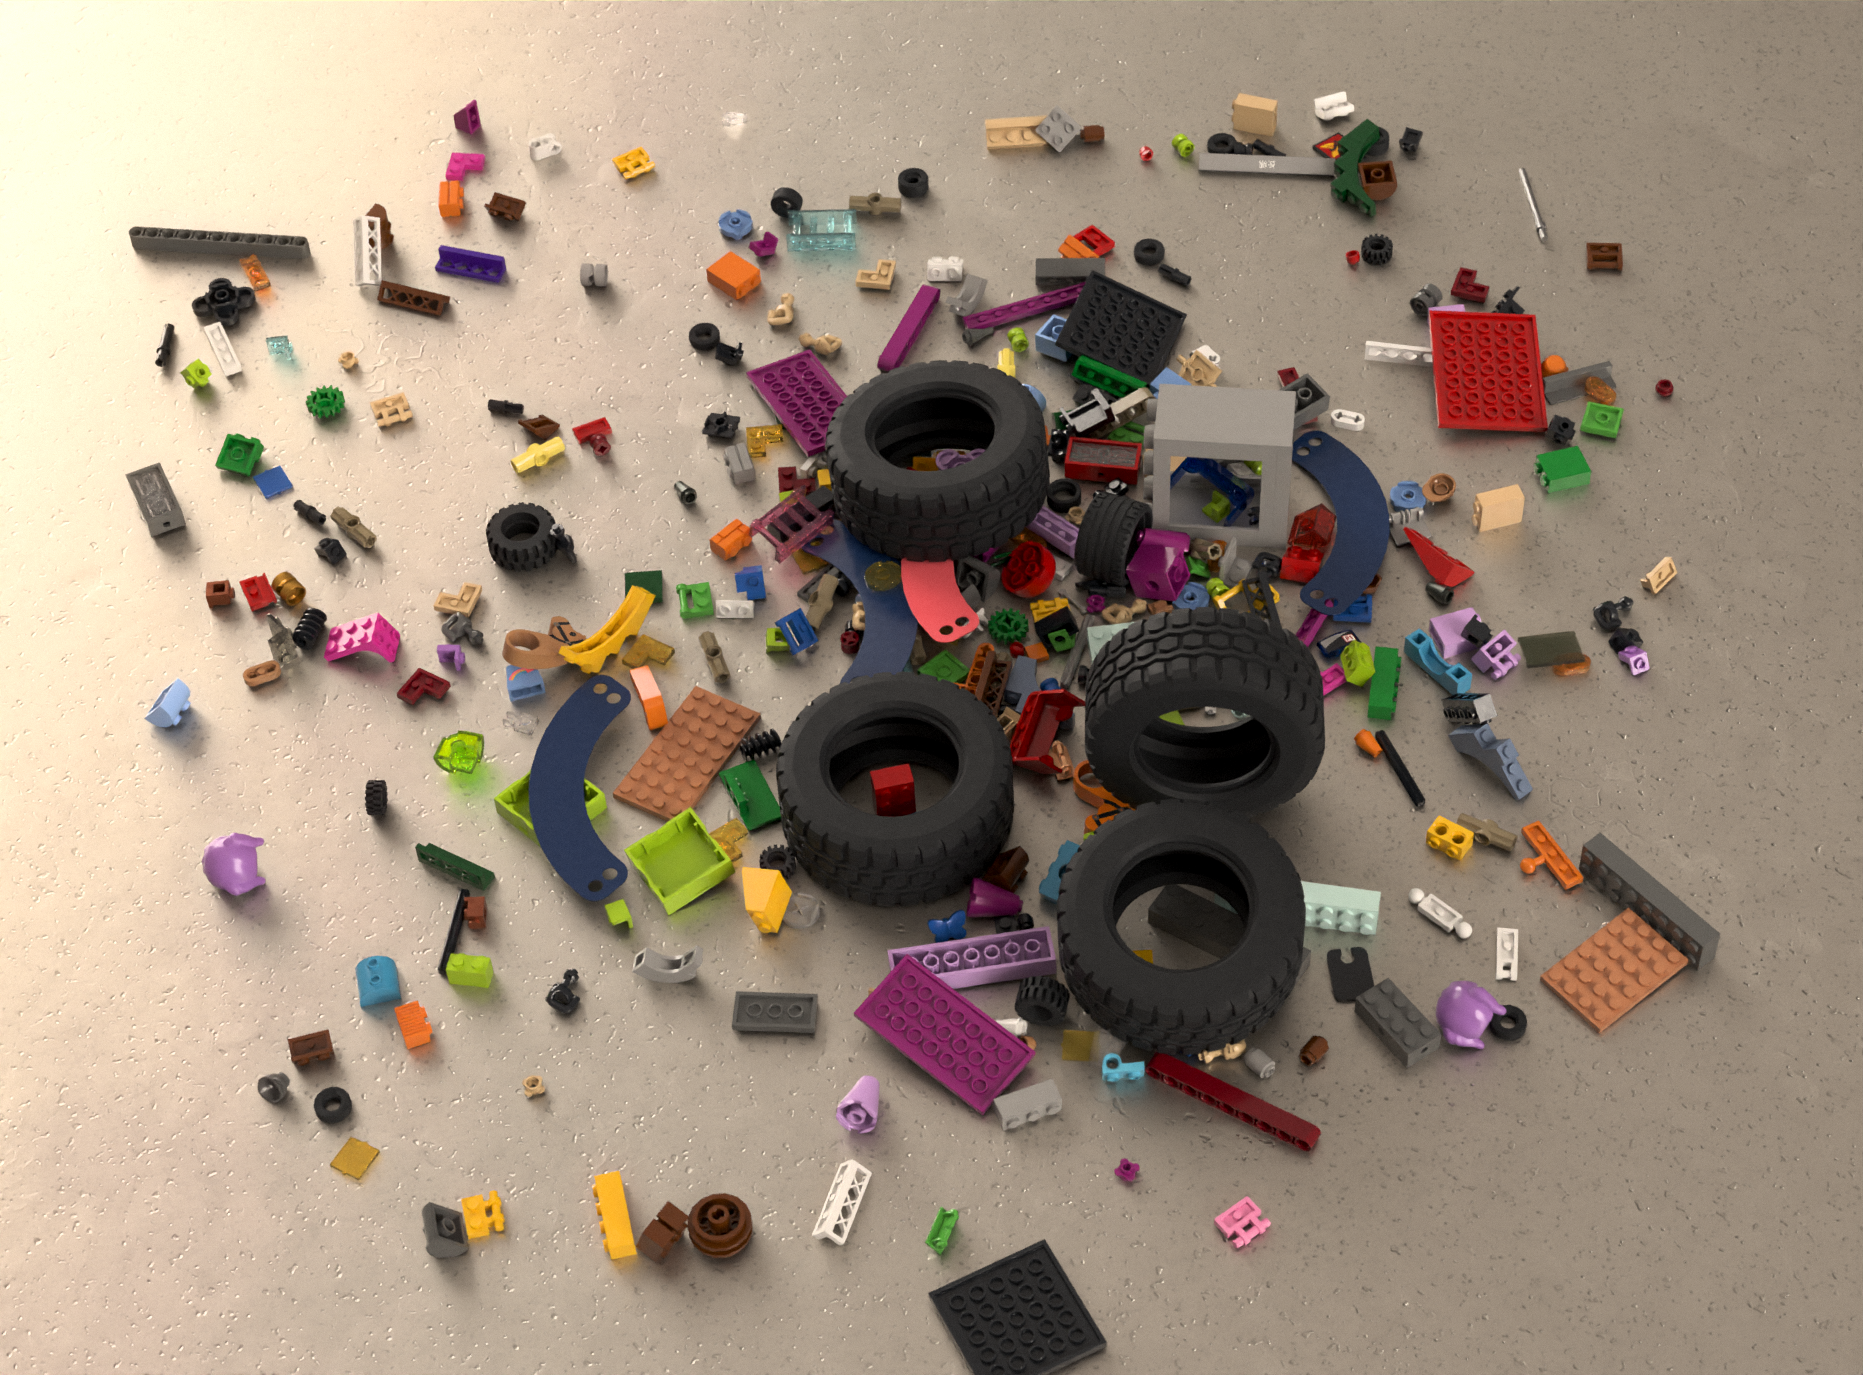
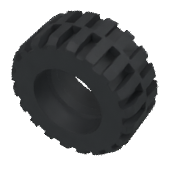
[486,502,558,572]

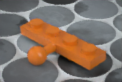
[1520,820,1583,890]

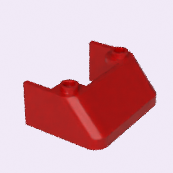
[1010,689,1085,774]

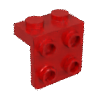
[1280,546,1324,583]

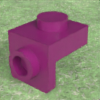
[749,231,778,257]

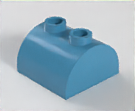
[355,956,401,1007]

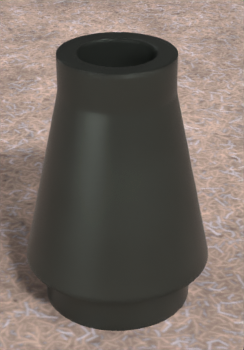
[674,481,697,505]
[1425,581,1454,604]

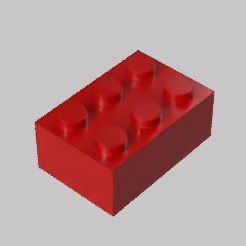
[870,763,916,817]

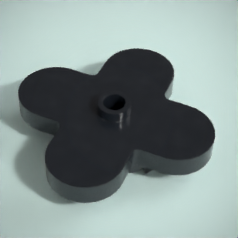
[191,278,256,326]

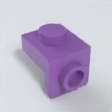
[437,644,465,671]
[1618,646,1650,675]

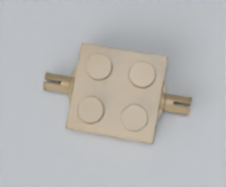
[1176,350,1222,387]

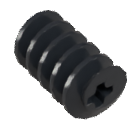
[292,608,327,650]
[740,729,782,762]

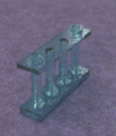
[786,209,857,251]

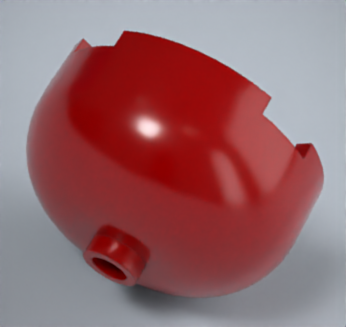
[1002,541,1056,598]

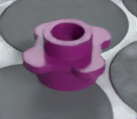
[1086,595,1105,613]
[1114,1158,1140,1181]

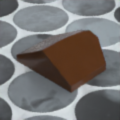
[518,415,560,440]

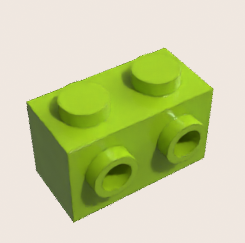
[1340,640,1375,687]
[446,953,494,988]

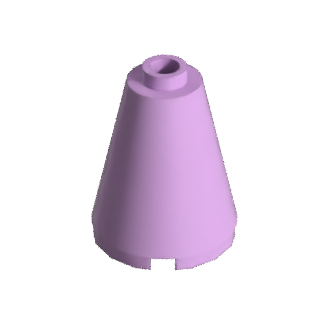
[836,1076,880,1134]

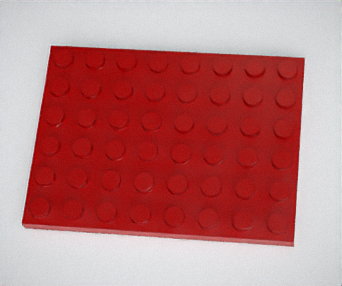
[1428,310,1548,432]

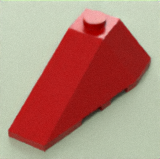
[1403,527,1475,587]

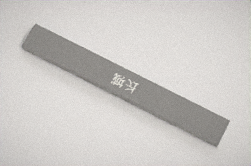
[1199,153,1335,176]

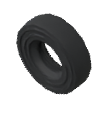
[1207,133,1237,154]
[1134,238,1165,266]
[689,323,720,350]
[1489,1005,1527,1041]
[314,1087,352,1123]

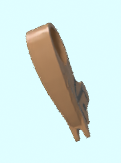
[502,616,587,670]

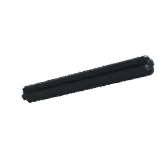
[1375,730,1425,807]
[437,889,470,975]

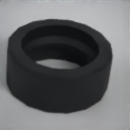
[1047,478,1081,513]

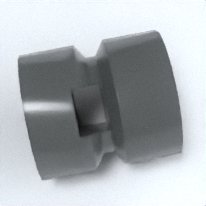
[1410,283,1442,316]

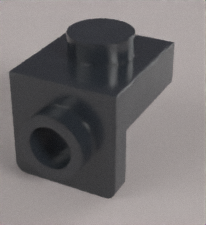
[1399,127,1423,152]
[715,342,744,366]
[314,538,346,564]
[1608,628,1644,654]

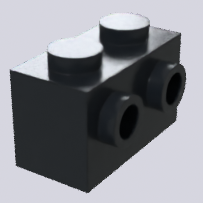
[1034,606,1079,649]

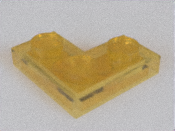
[746,424,783,458]
[622,634,675,669]
[709,817,748,863]

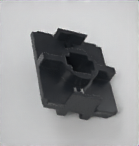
[702,411,740,439]

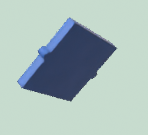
[253,465,293,499]

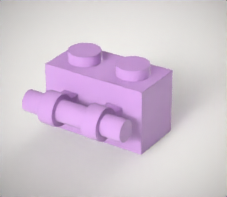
[1471,629,1521,680]

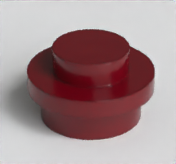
[1655,379,1674,396]

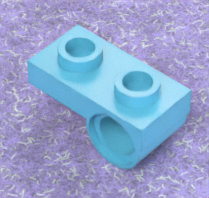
[1102,1053,1145,1082]

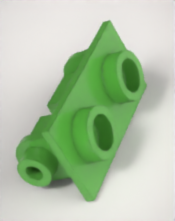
[925,1207,959,1255]

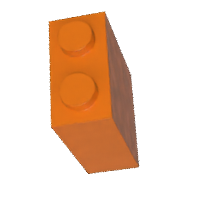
[706,251,761,300]

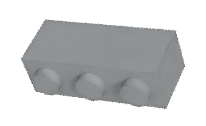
[993,1079,1062,1130]

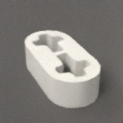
[1331,409,1365,431]

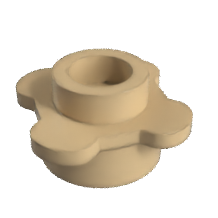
[338,351,359,369]
[1065,507,1085,525]
[522,1075,545,1097]

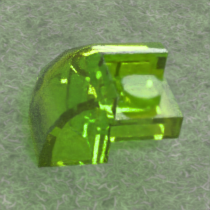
[433,730,484,775]

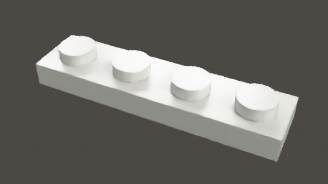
[204,322,242,376]

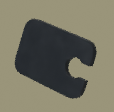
[1327,947,1374,1002]

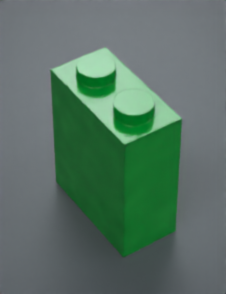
[1533,446,1592,493]

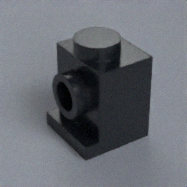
[1461,614,1493,648]

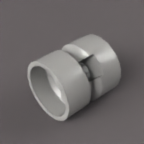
[580,263,608,287]

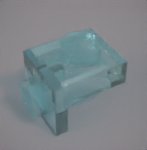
[266,335,293,359]

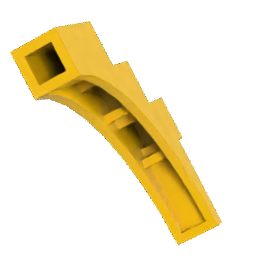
[559,585,656,674]

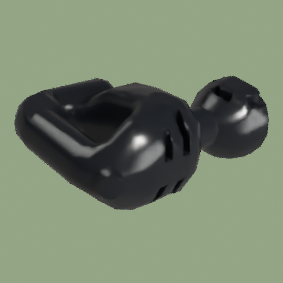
[550,524,577,564]
[1252,552,1282,588]
[1592,596,1634,630]
[545,968,580,1014]

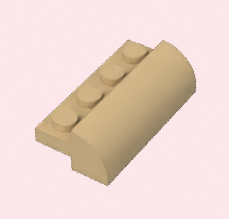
[985,115,1051,150]

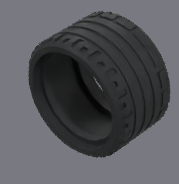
[1074,491,1153,587]

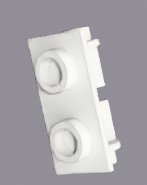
[716,600,755,618]

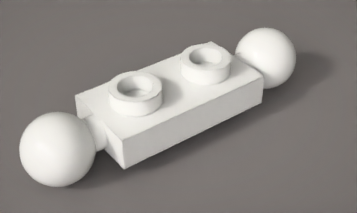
[1408,888,1472,938]

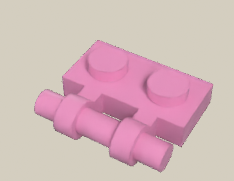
[1214,1196,1271,1249]

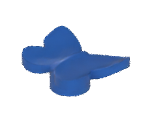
[927,910,967,943]

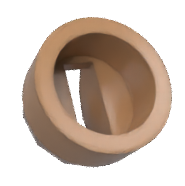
[1020,1036,1037,1050]

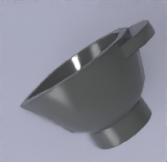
[258,1072,290,1103]

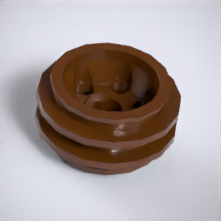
[688,1193,753,1258]

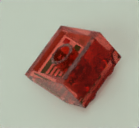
[1287,503,1336,549]

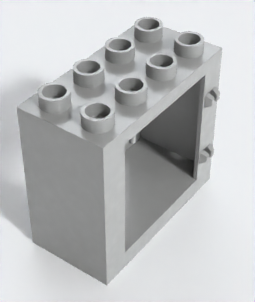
[1143,384,1296,549]

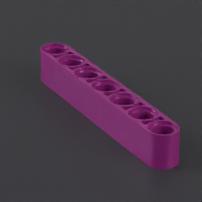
[877,284,941,372]

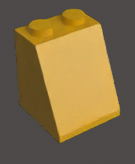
[742,867,792,933]

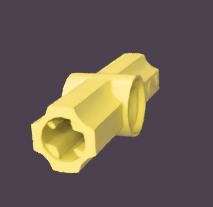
[997,348,1015,378]
[510,436,565,474]

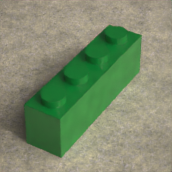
[1071,355,1147,398]
[1367,646,1402,720]

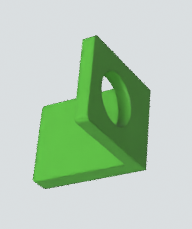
[1185,556,1211,579]
[1048,629,1076,652]

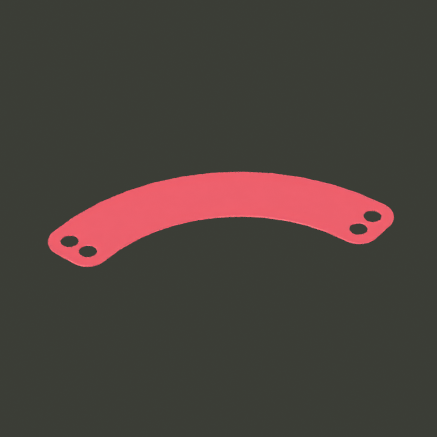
[901,557,979,643]

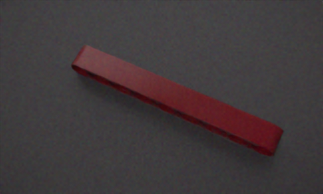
[1145,1052,1321,1152]

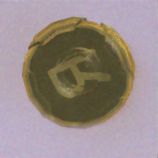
[865,561,902,591]

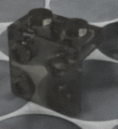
[266,613,298,668]

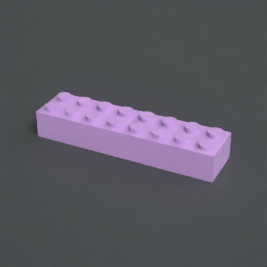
[887,926,1056,989]

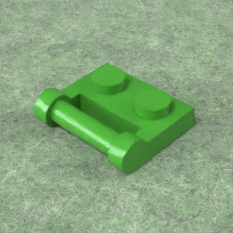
[1108,421,1145,451]
[676,582,714,619]

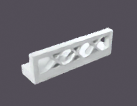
[353,215,382,287]
[1364,341,1433,367]
[812,1159,872,1246]

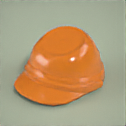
[1541,355,1568,379]

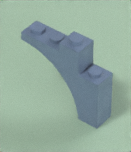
[1004,655,1075,731]
[1448,723,1533,800]

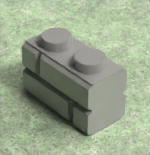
[723,443,756,485]

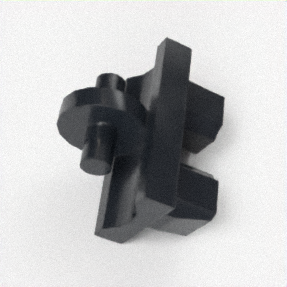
[1048,429,1070,462]

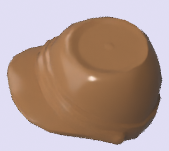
[1422,473,1456,502]

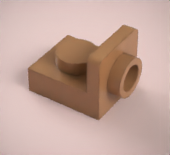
[1147,600,1174,616]

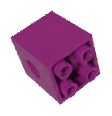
[1126,544,1190,601]

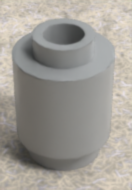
[1244,1048,1275,1078]

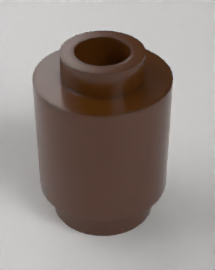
[1080,125,1105,143]
[1299,1035,1329,1066]

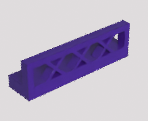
[435,245,506,283]

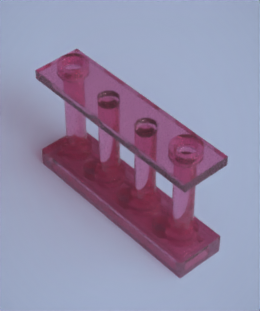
[749,485,835,564]

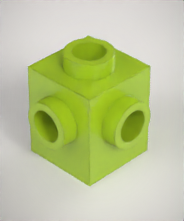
[180,358,212,388]

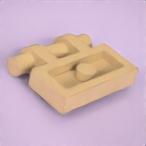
[370,392,413,427]

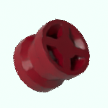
[589,433,611,456]
[840,631,860,655]

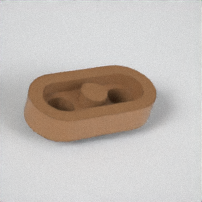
[243,660,281,686]

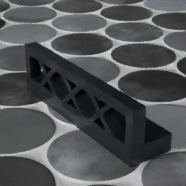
[1242,570,1281,625]

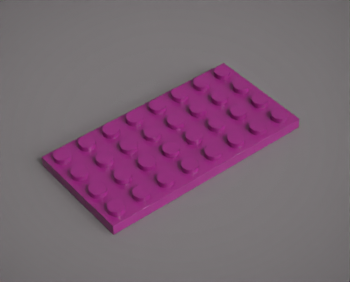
[746,349,847,457]
[854,954,1036,1116]

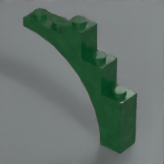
[1330,119,1380,218]

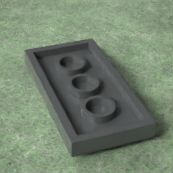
[732,991,818,1033]

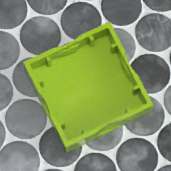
[494,769,607,848]
[624,807,736,915]

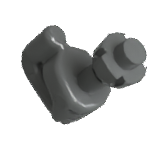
[441,612,484,645]

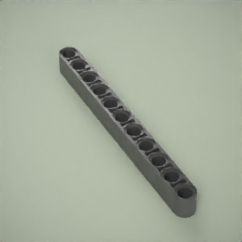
[128,226,311,259]

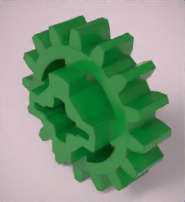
[306,385,345,418]
[988,608,1029,645]

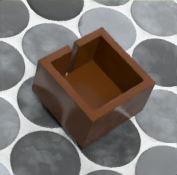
[636,1201,689,1262]

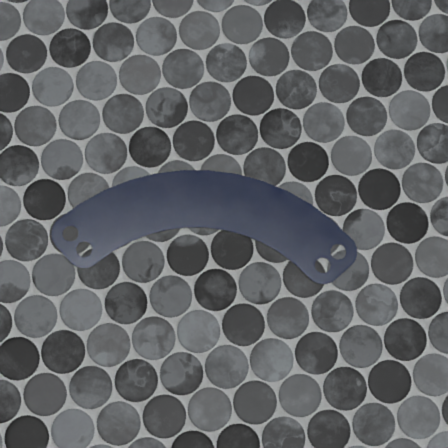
[1292,431,1390,615]
[800,518,918,684]
[529,675,631,901]

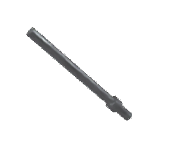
[1519,168,1548,242]

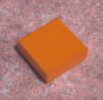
[1024,642,1049,663]

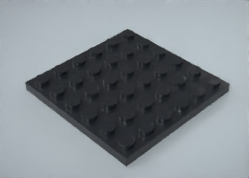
[1055,270,1187,390]
[928,1239,1107,1375]

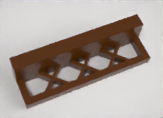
[377,280,450,316]
[975,650,1012,718]

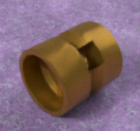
[271,572,306,606]

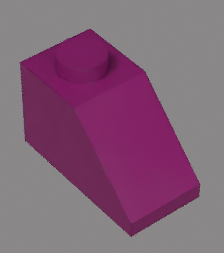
[453,99,481,135]

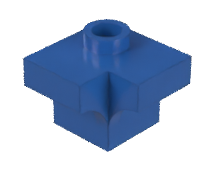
[734,565,766,600]

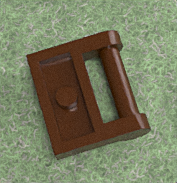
[1586,243,1623,271]

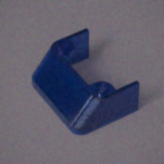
[1170,457,1255,527]

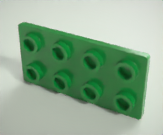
[719,760,781,831]

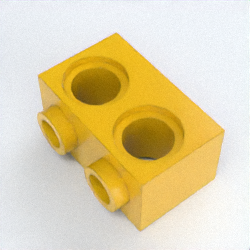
[1426,815,1474,861]

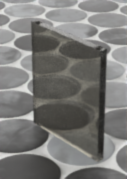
[1517,631,1585,669]

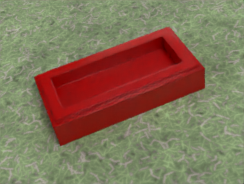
[572,417,612,444]

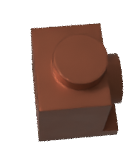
[206,580,235,608]
[464,896,487,929]

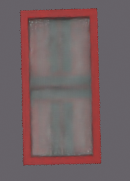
[1065,437,1142,485]

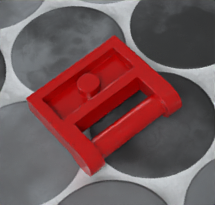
[1073,224,1115,257]

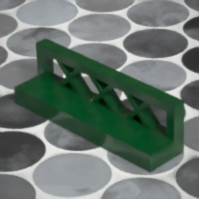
[415,843,495,891]

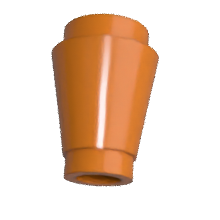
[1354,729,1383,758]

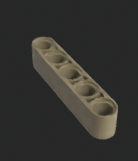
[1082,387,1156,439]

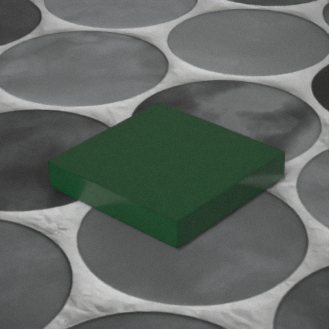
[625,570,663,603]

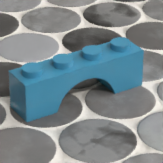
[1404,628,1472,695]

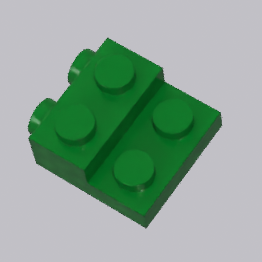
[215,433,264,476]

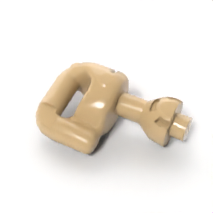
[767,293,794,325]
[799,332,842,355]
[1102,598,1147,624]
[852,602,865,631]
[1198,1039,1246,1064]

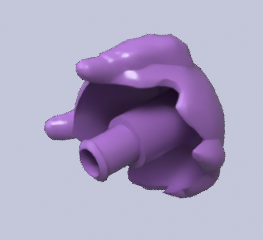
[202,832,266,896]
[1435,980,1506,1049]

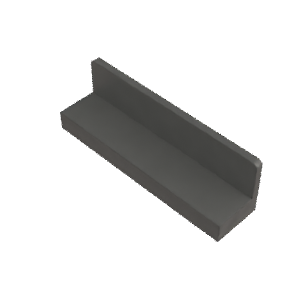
[1035,258,1105,285]
[1543,361,1616,405]

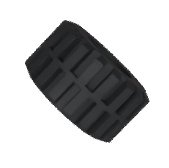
[1014,976,1070,1026]

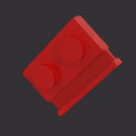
[239,573,277,611]

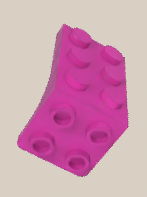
[324,613,400,663]

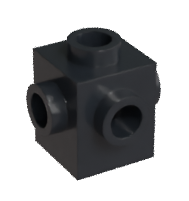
[1544,414,1576,445]

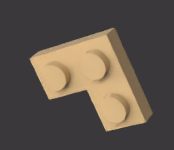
[855,259,896,290]
[433,582,483,618]

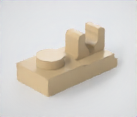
[1640,557,1677,594]

